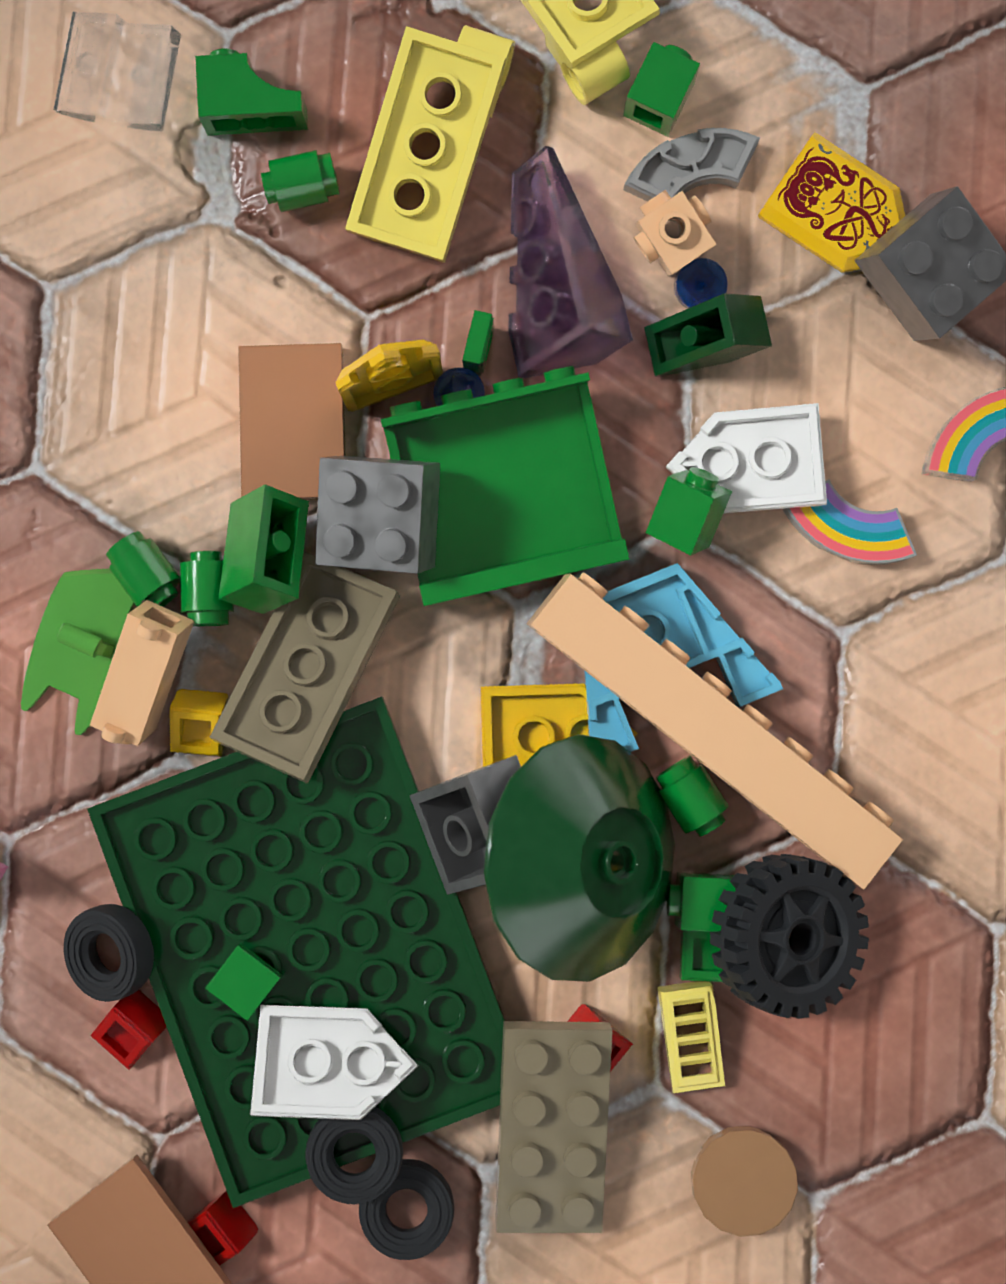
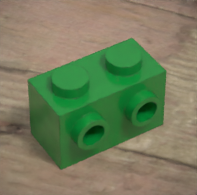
[218,484,309,614]

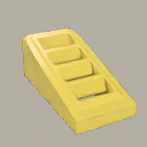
[657,981,725,1093]

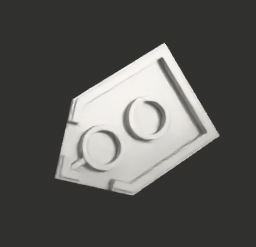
[666,403,827,514]
[251,1005,418,1120]

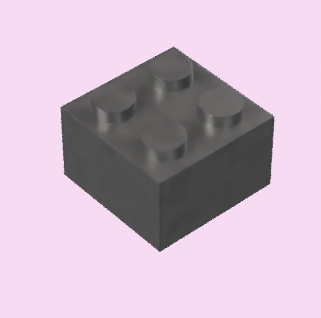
[854,186,1006,341]
[315,455,440,574]
[409,755,521,895]

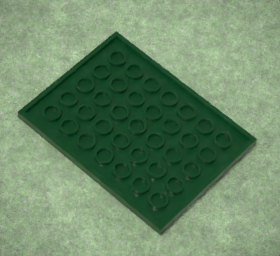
[87,696,505,1208]

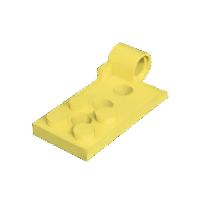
[521,0,660,105]
[345,25,515,263]

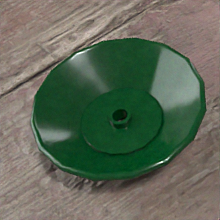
[483,734,675,982]

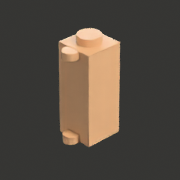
[90,600,195,746]

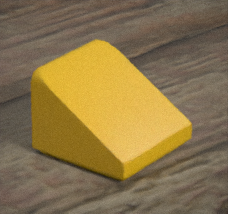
[170,689,228,757]

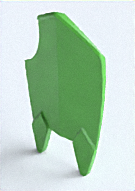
[21,569,135,735]

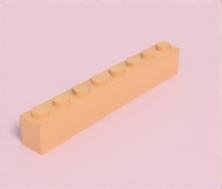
[526,573,903,890]

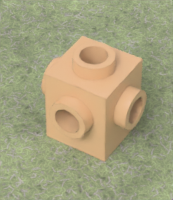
[633,190,716,276]

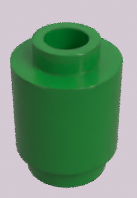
[261,150,340,212]
[106,531,180,607]
[180,551,234,627]
[655,755,729,837]

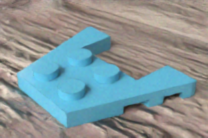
[584,563,783,752]

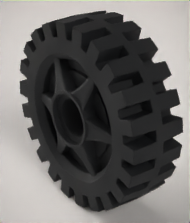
[710,854,869,1019]

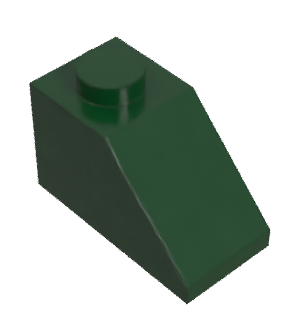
[644,293,772,377]

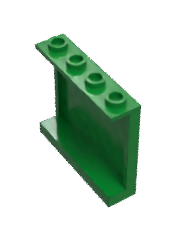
[381,366,629,606]

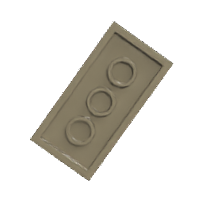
[210,551,400,784]
[495,1021,612,1233]

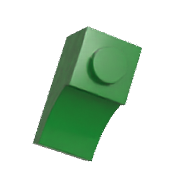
[195,48,308,136]

